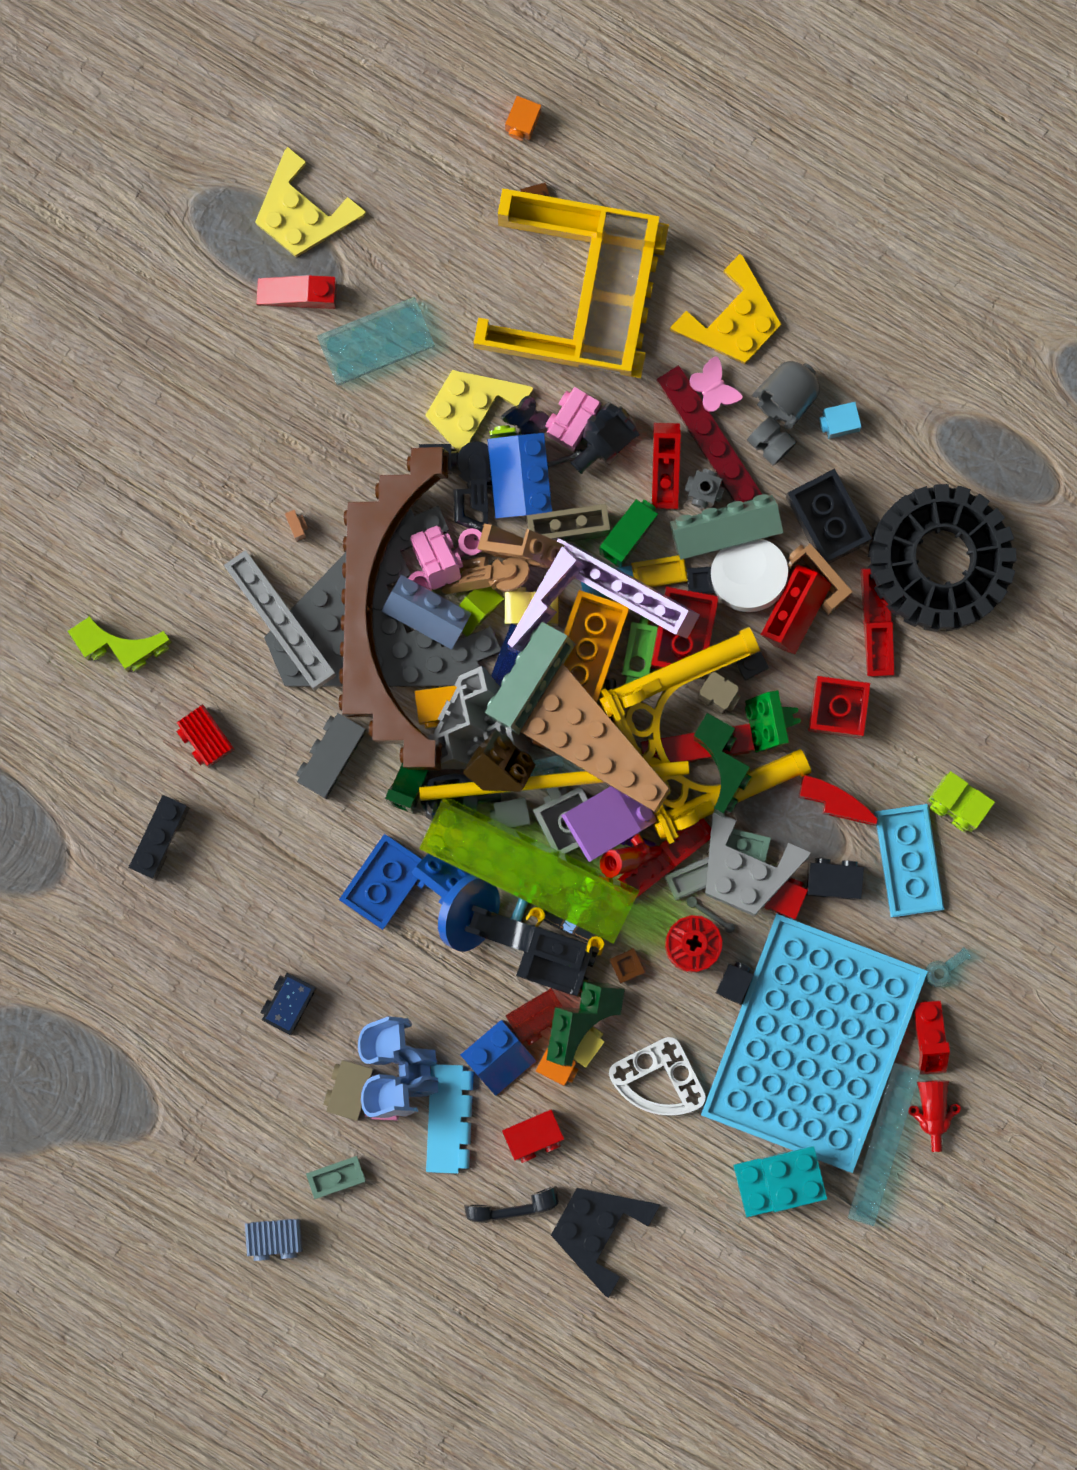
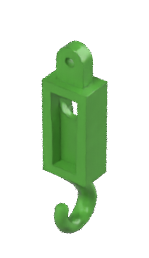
[622,615,658,684]

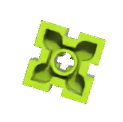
[927,771,995,832]

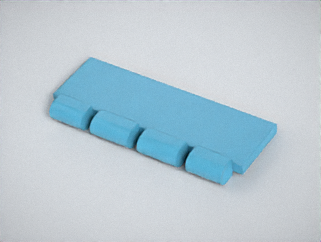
[426,1064,474,1174]

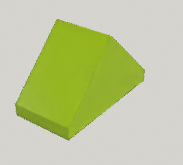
[459,587,504,637]

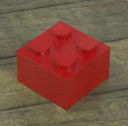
[808,676,871,739]

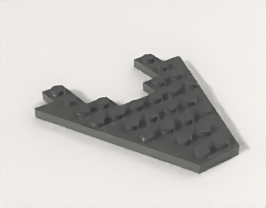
[264,506,501,687]

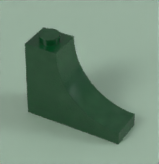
[385,763,430,814]

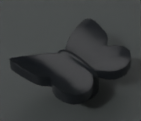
[501,395,549,435]

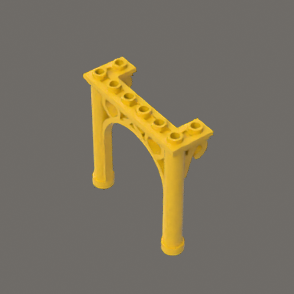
[599,627,812,844]

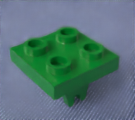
[745,690,801,753]

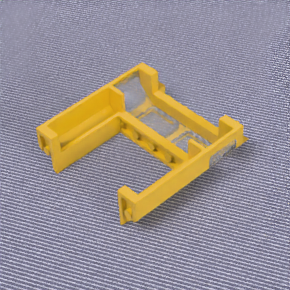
[473,188,669,378]

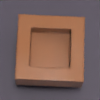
[285,510,308,542]

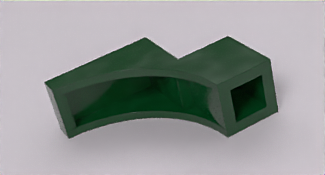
[694,713,752,818]
[546,982,625,1066]

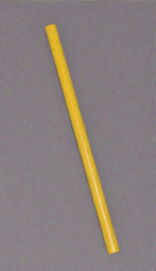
[419,761,689,801]

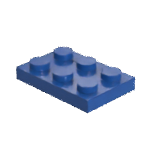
[339,834,422,930]

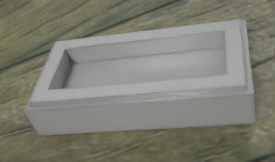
[665,857,709,901]

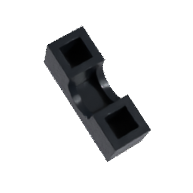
[128,795,190,880]

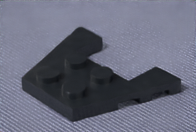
[551,1188,660,1298]

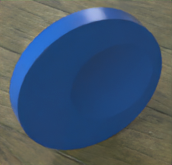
[438,874,500,952]

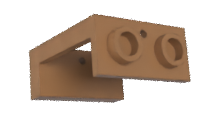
[477,524,565,569]
[788,544,852,616]

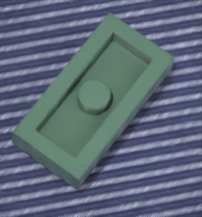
[726,829,771,862]
[306,1156,366,1199]

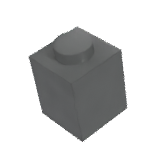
[490,797,530,831]

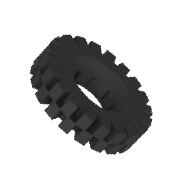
[868,484,1017,632]

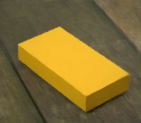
[631,555,688,588]

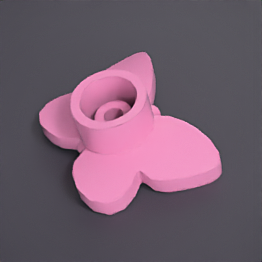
[689,356,743,412]

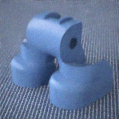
[358,1016,438,1118]

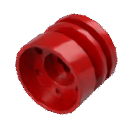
[665,915,722,973]

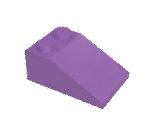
[561,786,657,862]

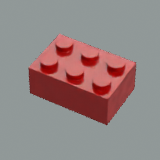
[650,587,719,678]

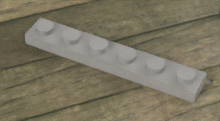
[224,550,336,691]

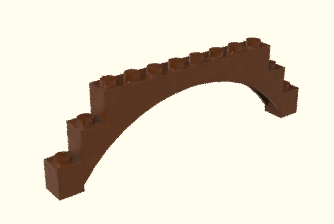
[339,447,449,770]

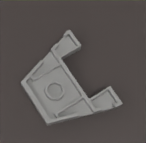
[705,813,811,917]

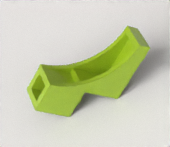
[67,616,172,672]

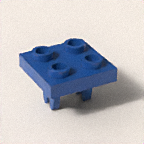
[411,842,480,905]

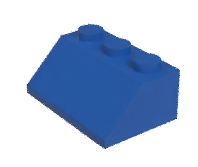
[487,433,552,518]

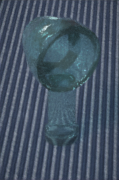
[925,947,972,987]

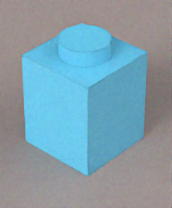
[819,402,861,439]

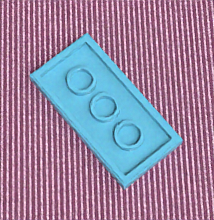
[874,804,944,918]

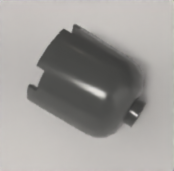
[752,361,820,429]

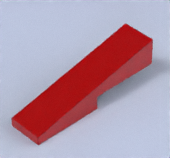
[860,568,894,676]
[640,723,754,763]
[613,818,711,904]

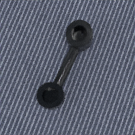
[464,1185,559,1223]

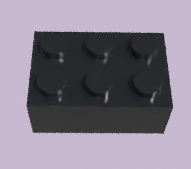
[785,468,872,564]

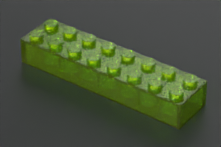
[419,798,640,944]

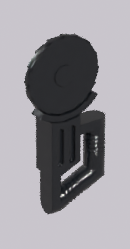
[453,441,491,533]

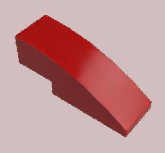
[798,775,877,826]

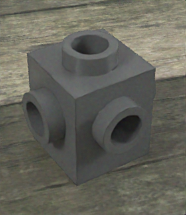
[685,469,725,509]

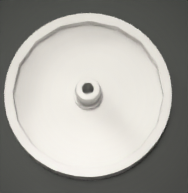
[711,539,789,612]

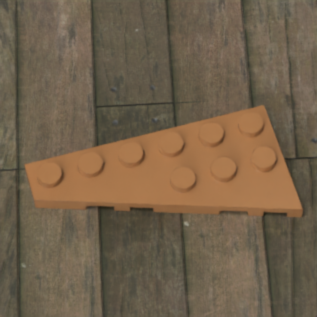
[520,663,670,813]

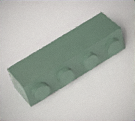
[670,494,783,560]
[485,622,576,735]

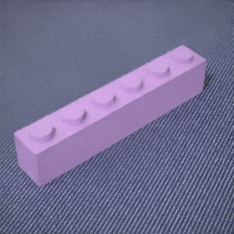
[557,538,700,638]

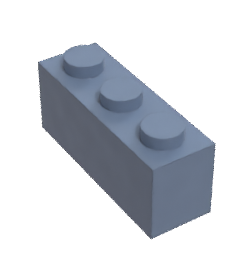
[382,575,471,650]

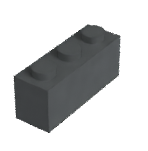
[296,713,367,800]

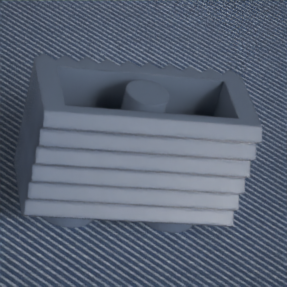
[245,1219,303,1261]

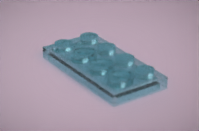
[317,297,435,386]

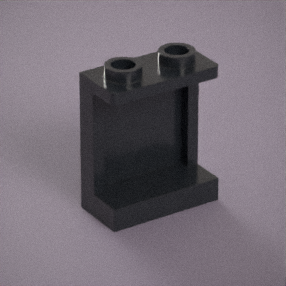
[516,925,597,997]

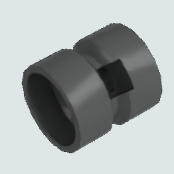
[747,416,797,466]

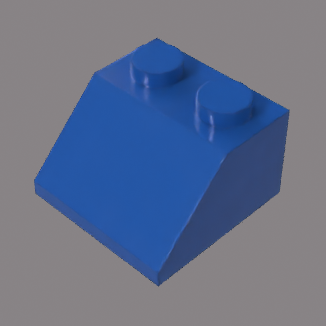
[460,1020,536,1096]

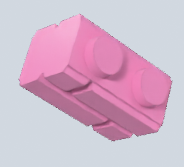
[545,387,601,451]
[410,525,463,590]

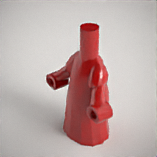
[600,834,662,878]
[907,1080,961,1152]

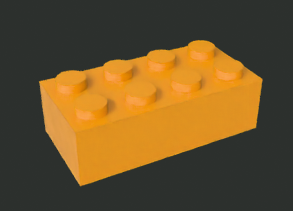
[564,590,629,703]

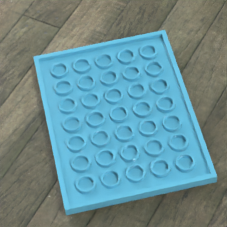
[701,914,928,1173]

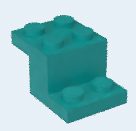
[733,1146,827,1218]

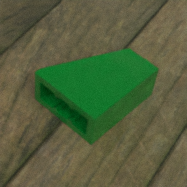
[599,499,658,568]

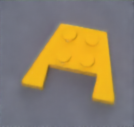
[670,254,781,364]

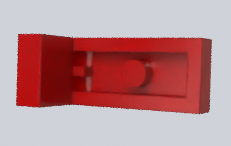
[914,1001,950,1075]

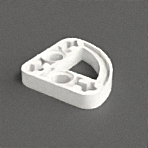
[609,1037,705,1115]

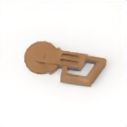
[442,556,530,594]

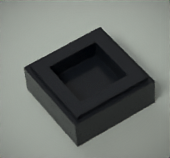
[687,566,715,594]

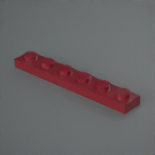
[656,365,762,502]

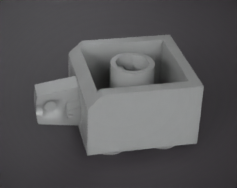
[533,787,588,860]

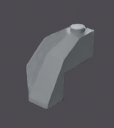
[428,666,531,769]

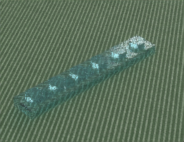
[847,1063,920,1226]

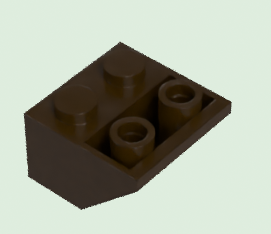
[463,729,536,792]

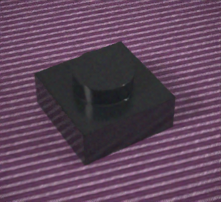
[735,651,769,681]

